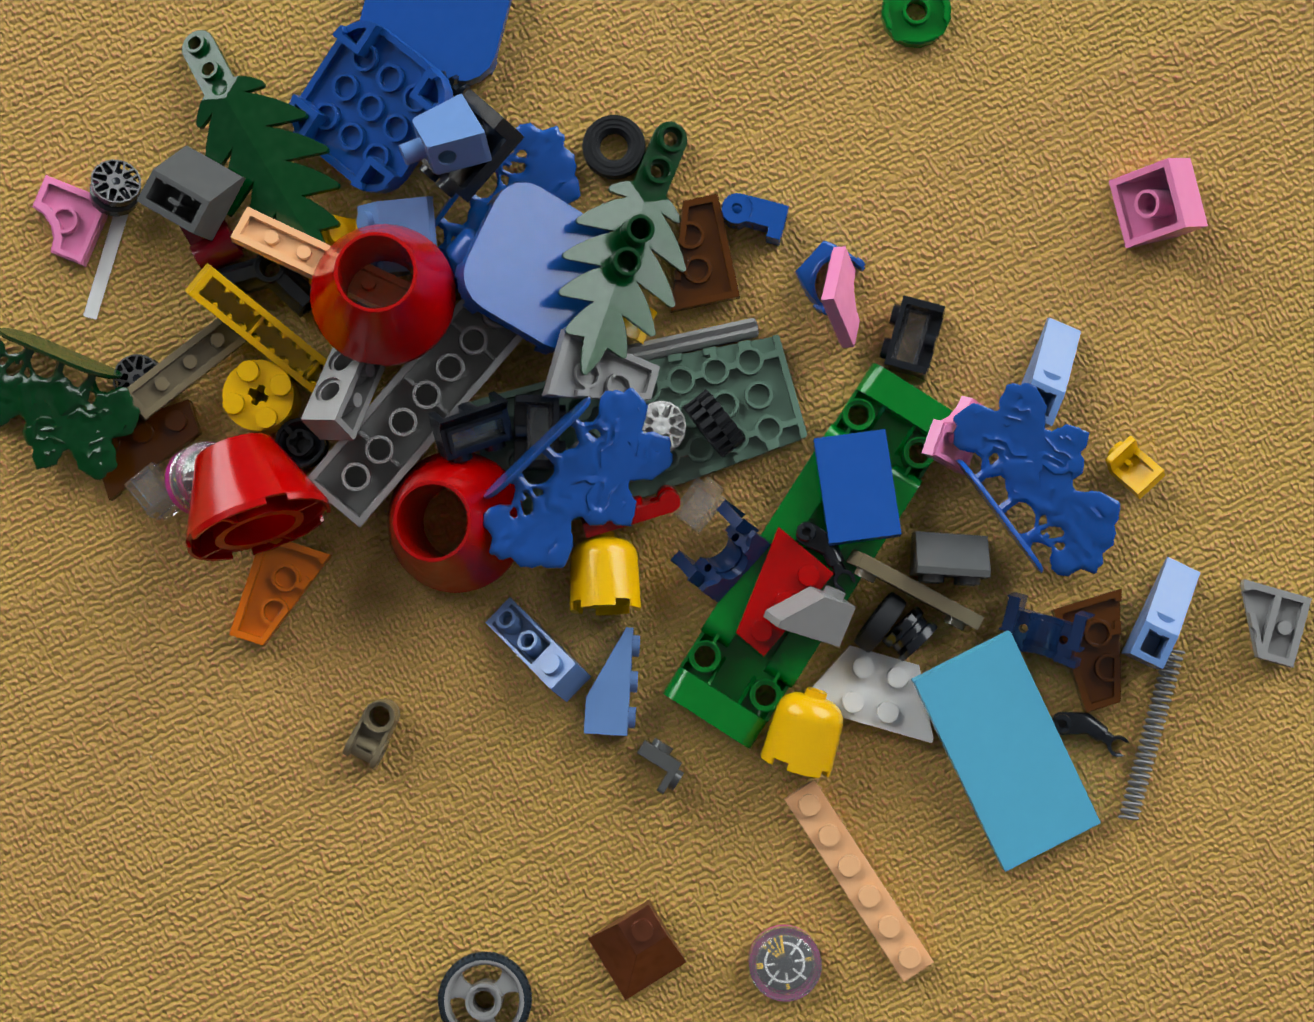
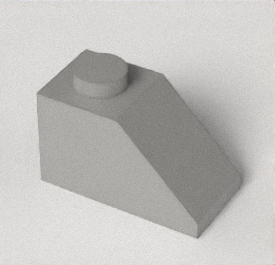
[763,586,856,647]

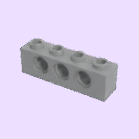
[301,301,386,440]

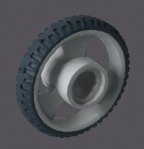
[438,952,532,1022]

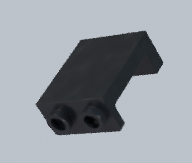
[419,88,524,203]

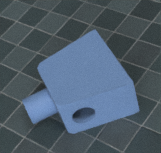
[399,94,492,175]

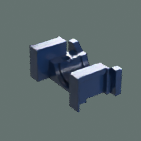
[670,499,771,602]
[999,592,1095,669]

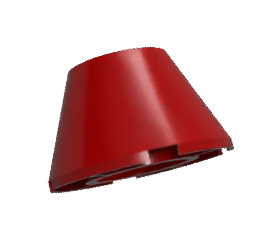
[310,224,456,367]
[186,433,331,561]
[387,453,524,593]

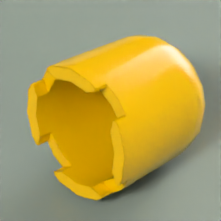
[570,531,641,616]
[760,687,843,778]

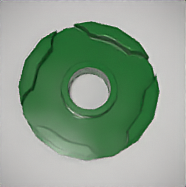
[881,0,951,48]

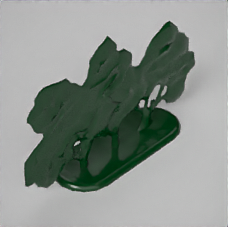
[0,328,141,480]

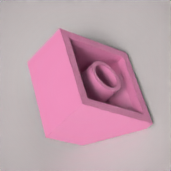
[1109,158,1208,248]

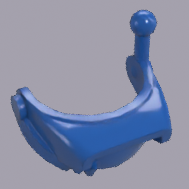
[795,240,866,316]

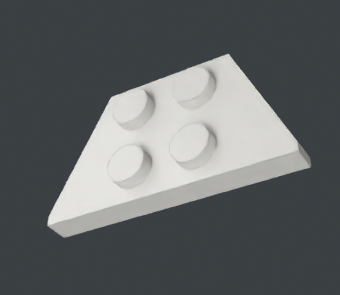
[813,645,933,743]

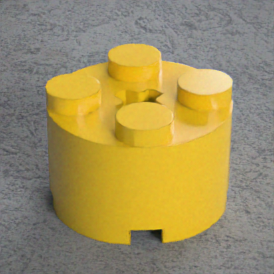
[222,359,301,435]

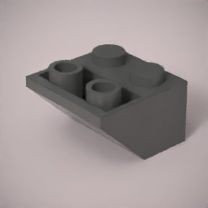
[137,145,246,241]
[909,531,991,586]

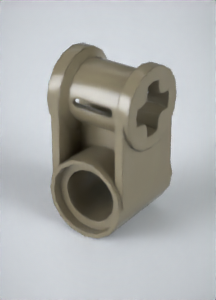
[342,698,400,770]

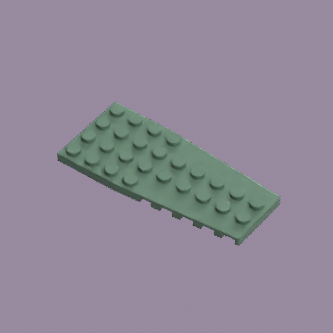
[470,335,807,522]

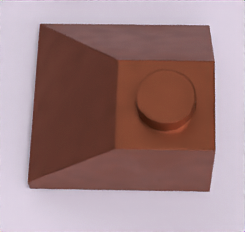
[588,900,687,1000]

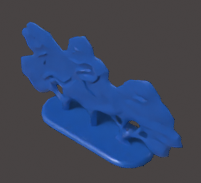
[435,123,581,299]
[953,383,1120,576]
[483,388,673,568]

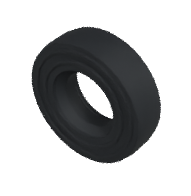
[582,115,646,179]
[854,592,906,653]

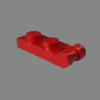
[581,485,681,538]

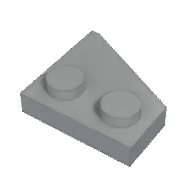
[1240,579,1312,668]

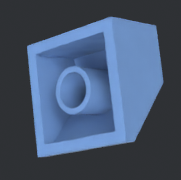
[356,196,437,277]

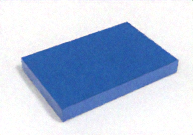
[813,429,902,546]

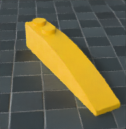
[184,263,375,405]

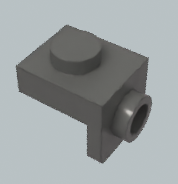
[637,738,684,794]

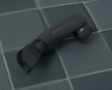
[796,522,855,592]
[1052,712,1129,757]

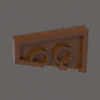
[671,194,740,313]
[102,399,202,501]
[1051,589,1122,713]

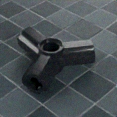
[216,218,312,318]

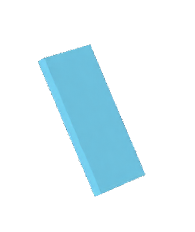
[911,630,1101,872]

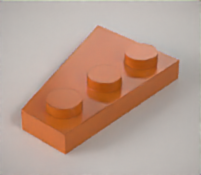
[229,538,332,646]

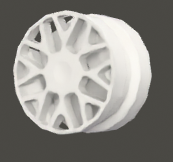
[642,401,686,452]

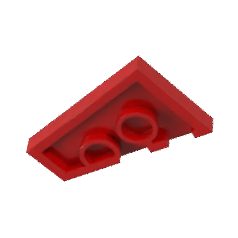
[736,527,834,656]

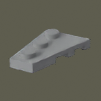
[542,328,660,401]

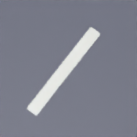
[83,214,128,320]

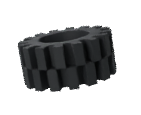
[683,389,746,458]

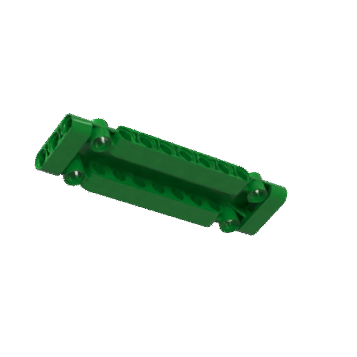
[663,363,953,749]

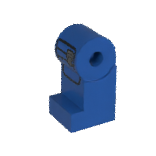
[722,193,789,246]

